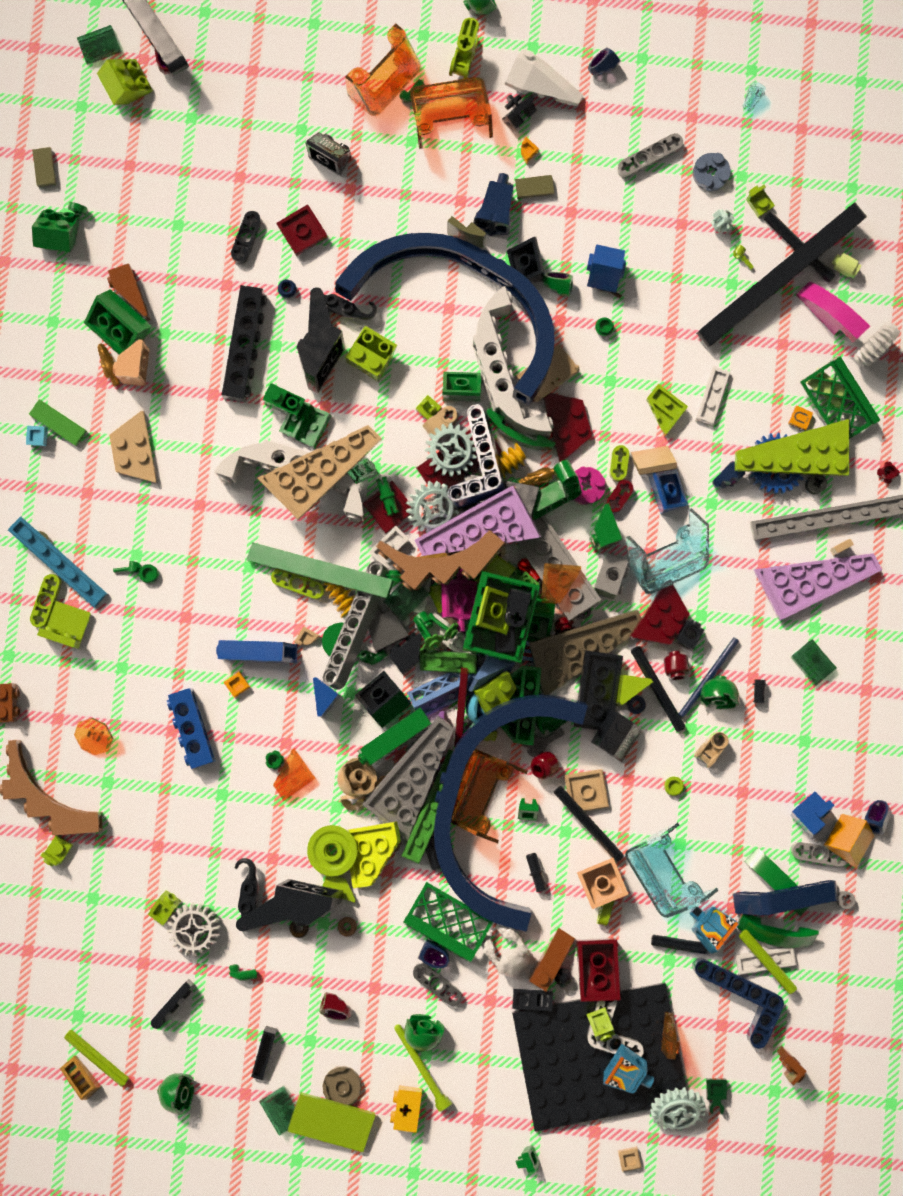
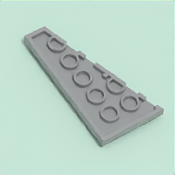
[363,715,454,841]

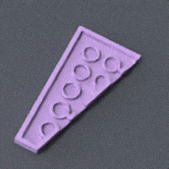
[414,485,541,556]
[753,553,882,621]

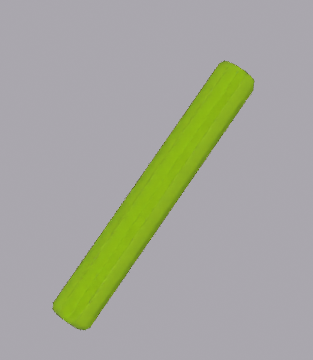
[739,929,797,995]
[64,1030,129,1087]

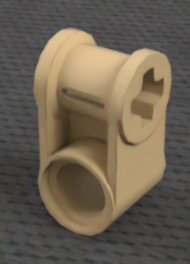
[422,406,458,435]
[693,731,729,768]

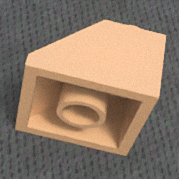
[113,340,150,386]
[577,858,629,909]

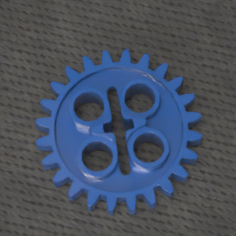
[748,432,804,495]

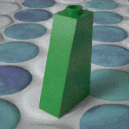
[357,707,431,767]

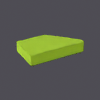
[323,876,356,903]

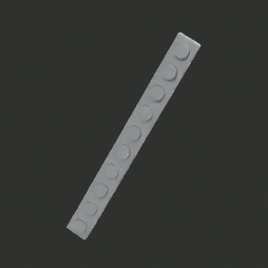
[750,494,903,541]

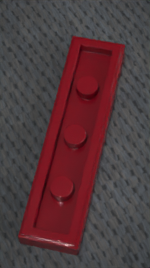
[454,667,469,747]

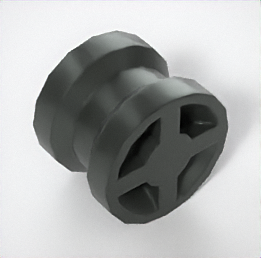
[805,475,827,495]

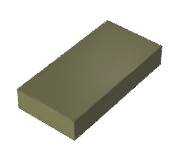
[32,147,57,188]
[515,175,555,199]

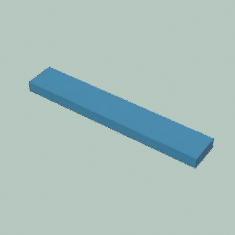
[7,516,108,608]

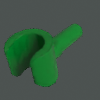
[113,561,140,573]

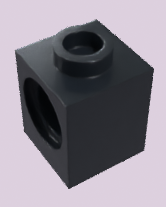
[674,620,705,651]

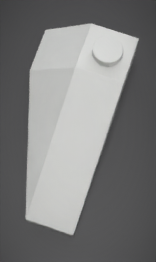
[504,49,584,107]

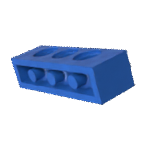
[166,688,216,769]

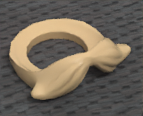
[338,795,366,810]

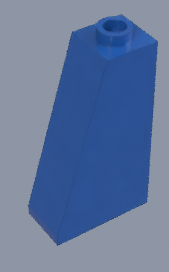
[216,640,298,664]

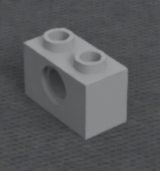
[594,553,630,600]

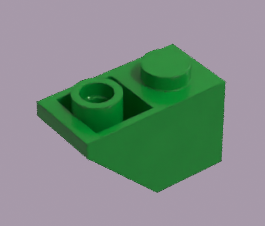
[262,383,305,416]

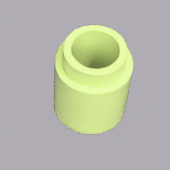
[832,252,862,278]

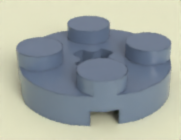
[692,152,731,191]

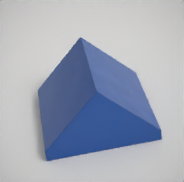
[649,469,688,514]
[313,677,341,717]

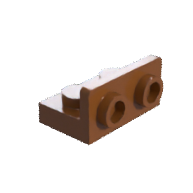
[0,683,20,723]
[777,1045,807,1086]

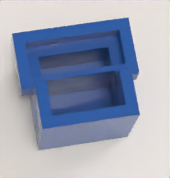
[586,244,626,293]
[790,791,835,839]

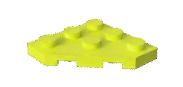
[346,821,401,888]

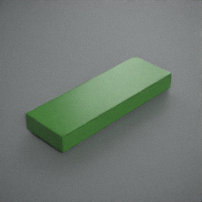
[29,399,87,447]
[420,651,477,674]

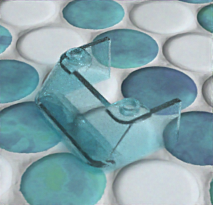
[626,508,709,594]
[625,822,719,918]

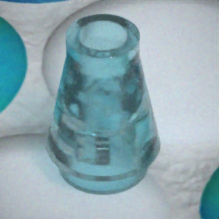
[742,81,766,111]

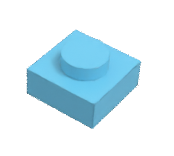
[26,426,48,446]

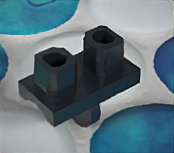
[502,94,537,129]

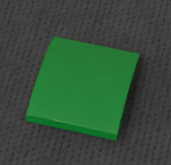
[279,402,332,449]

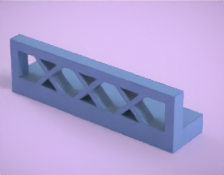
[407,662,480,716]

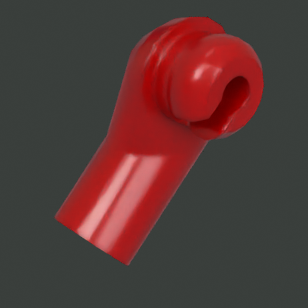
[517,558,541,582]

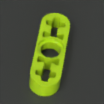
[271,569,325,599]
[30,574,62,628]

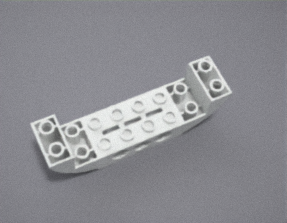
[472,286,554,439]
[214,439,365,523]

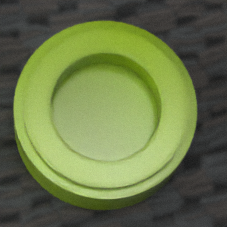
[664,776,684,796]

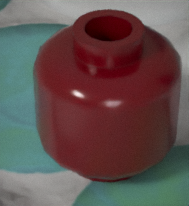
[663,651,690,681]
[531,751,559,780]

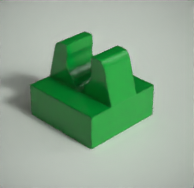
[517,798,539,821]
[515,1145,540,1173]

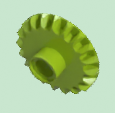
[307,825,358,876]

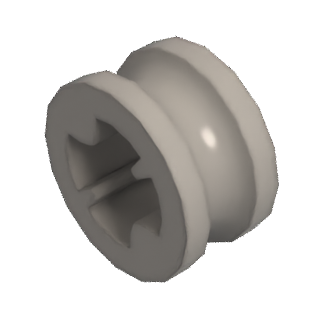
[836,891,856,909]

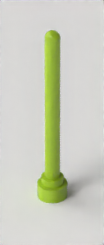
[394,1024,452,1112]

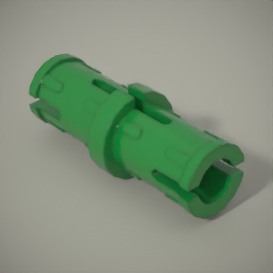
[375,476,399,516]

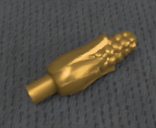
[97,343,120,387]
[518,467,555,486]

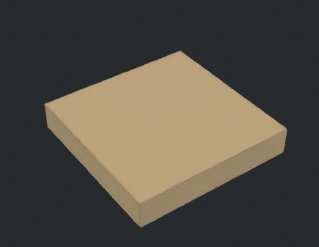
[631,446,677,475]
[564,769,609,814]

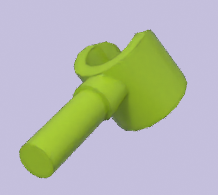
[733,245,754,270]

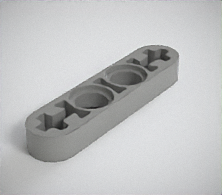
[617,133,684,178]

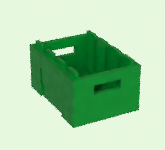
[463,571,540,665]

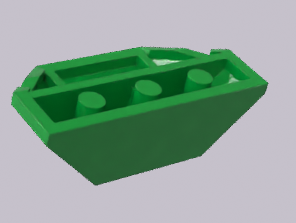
[500,665,542,745]

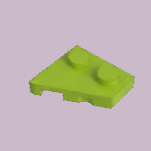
[646,383,688,436]
[474,671,516,713]

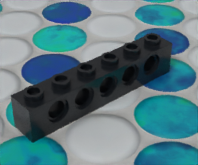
[221,285,267,403]

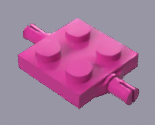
[441,568,477,632]

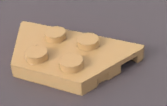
[109,411,158,483]

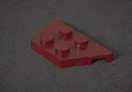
[543,393,592,462]
[629,578,690,646]

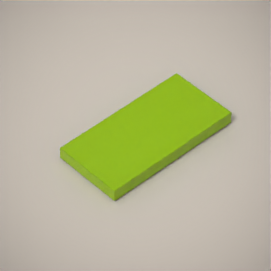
[288,1092,376,1152]

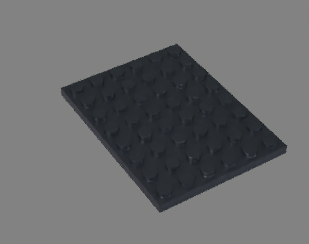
[512,982,687,1132]

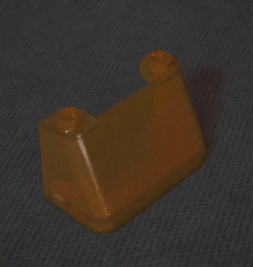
[345,23,421,116]

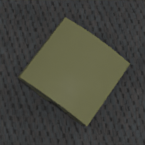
[447,216,486,248]

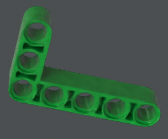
[532,460,582,521]

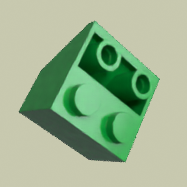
[31,209,80,252]

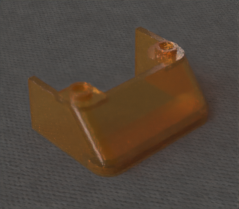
[410,77,493,149]
[451,749,528,844]

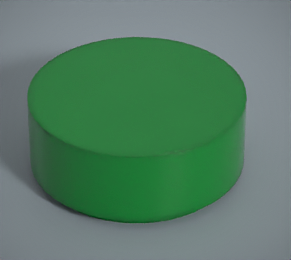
[68,201,88,215]
[139,564,159,584]

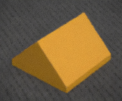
[824,814,874,868]

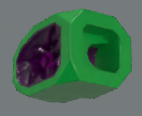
[542,272,574,297]

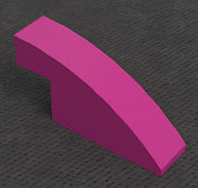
[795,281,871,343]

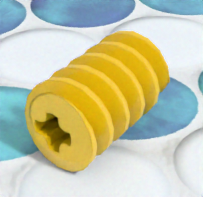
[487,443,527,479]
[322,583,355,619]

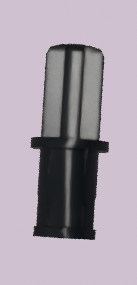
[526,852,548,892]

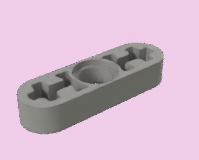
[791,842,847,867]

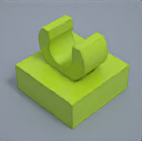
[415,395,442,420]

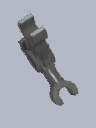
[522,728,565,757]

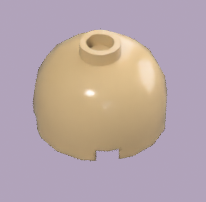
[337,758,377,797]

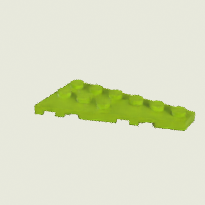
[735,419,849,476]

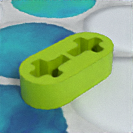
[609,445,629,482]
[596,900,615,927]

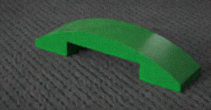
[486,408,555,450]
[744,847,809,917]
[737,914,819,948]

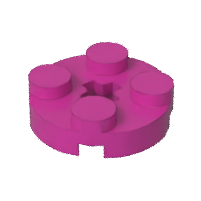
[574,466,606,505]

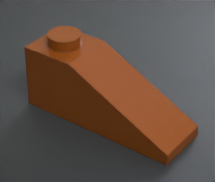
[107,263,151,321]
[528,927,575,992]

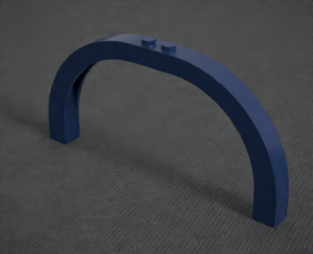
[335,232,555,406]
[434,695,588,932]

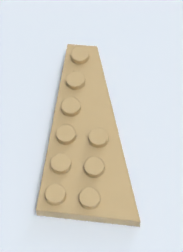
[257,425,382,520]

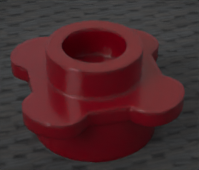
[877,461,900,484]
[555,617,574,634]

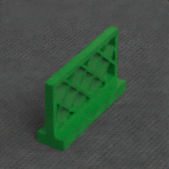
[799,356,881,439]
[403,882,493,963]

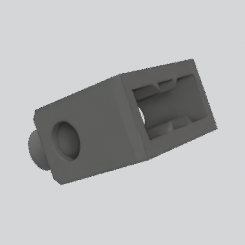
[369,604,409,652]

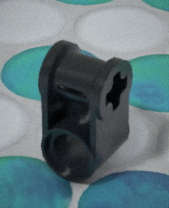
[505,588,531,627]

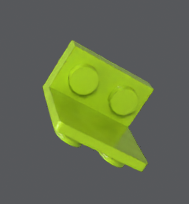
[37,601,91,649]

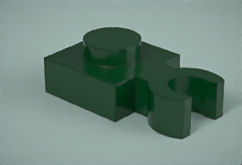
[706,1078,727,1114]

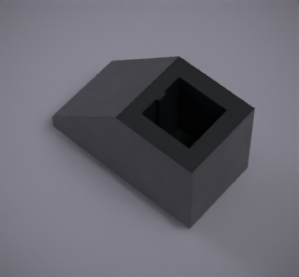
[388,632,422,675]

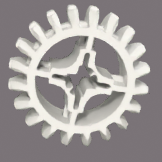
[854,321,901,368]
[167,902,221,957]

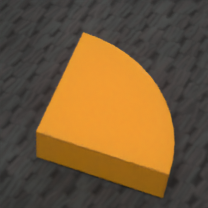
[521,137,539,164]

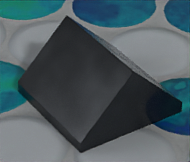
[507,236,545,283]

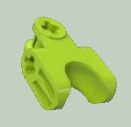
[449,17,479,81]

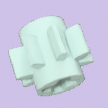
[711,209,735,233]

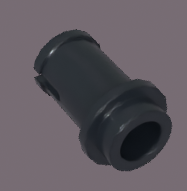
[752,679,768,703]

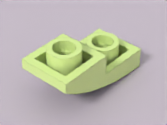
[806,368,848,408]

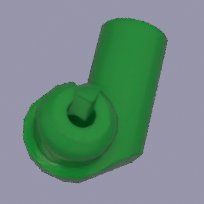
[399,79,425,103]
[359,649,388,665]
[228,964,257,981]

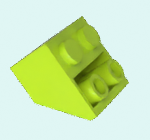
[96,59,153,105]
[345,326,398,382]

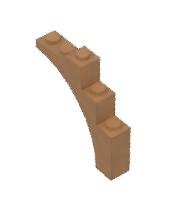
[376,530,506,591]
[0,740,103,836]

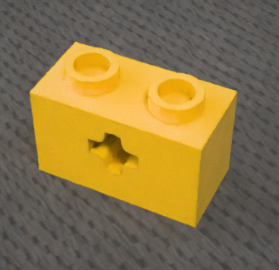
[390,1085,422,1133]

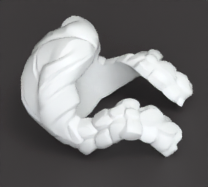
[482,924,530,977]

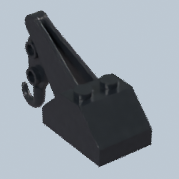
[296,287,377,394]
[234,858,343,932]

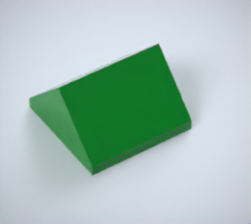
[442,371,481,402]

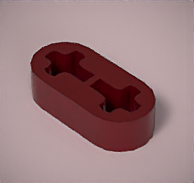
[605,480,633,514]

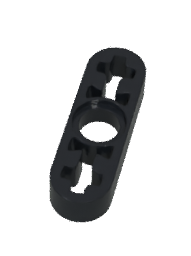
[231,211,261,264]

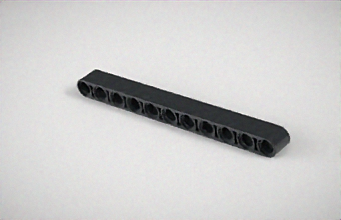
[696,202,867,348]

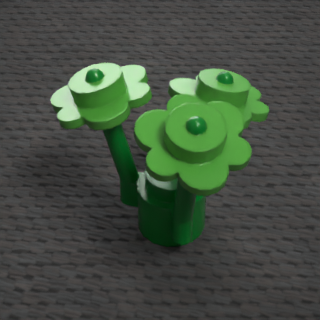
[413,611,459,653]

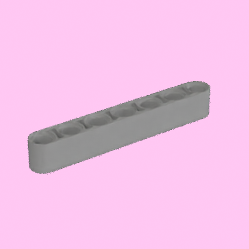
[322,561,389,690]

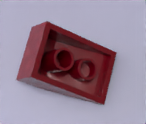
[576,938,620,1002]

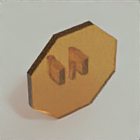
[74,717,114,755]

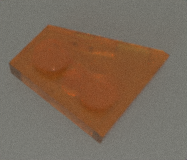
[541,563,581,604]
[273,748,316,801]
[661,1012,680,1059]

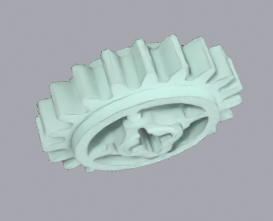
[424,423,476,477]
[406,481,459,533]
[650,1087,706,1132]

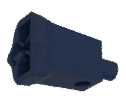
[473,173,513,236]

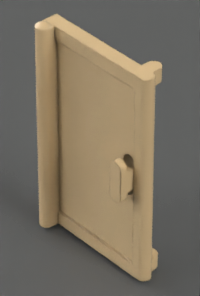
[515,344,580,402]

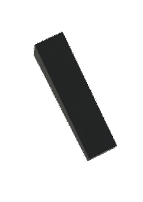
[251,1025,278,1080]

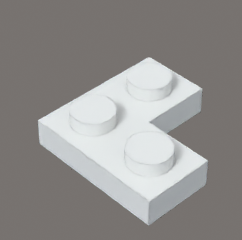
[369,526,409,574]

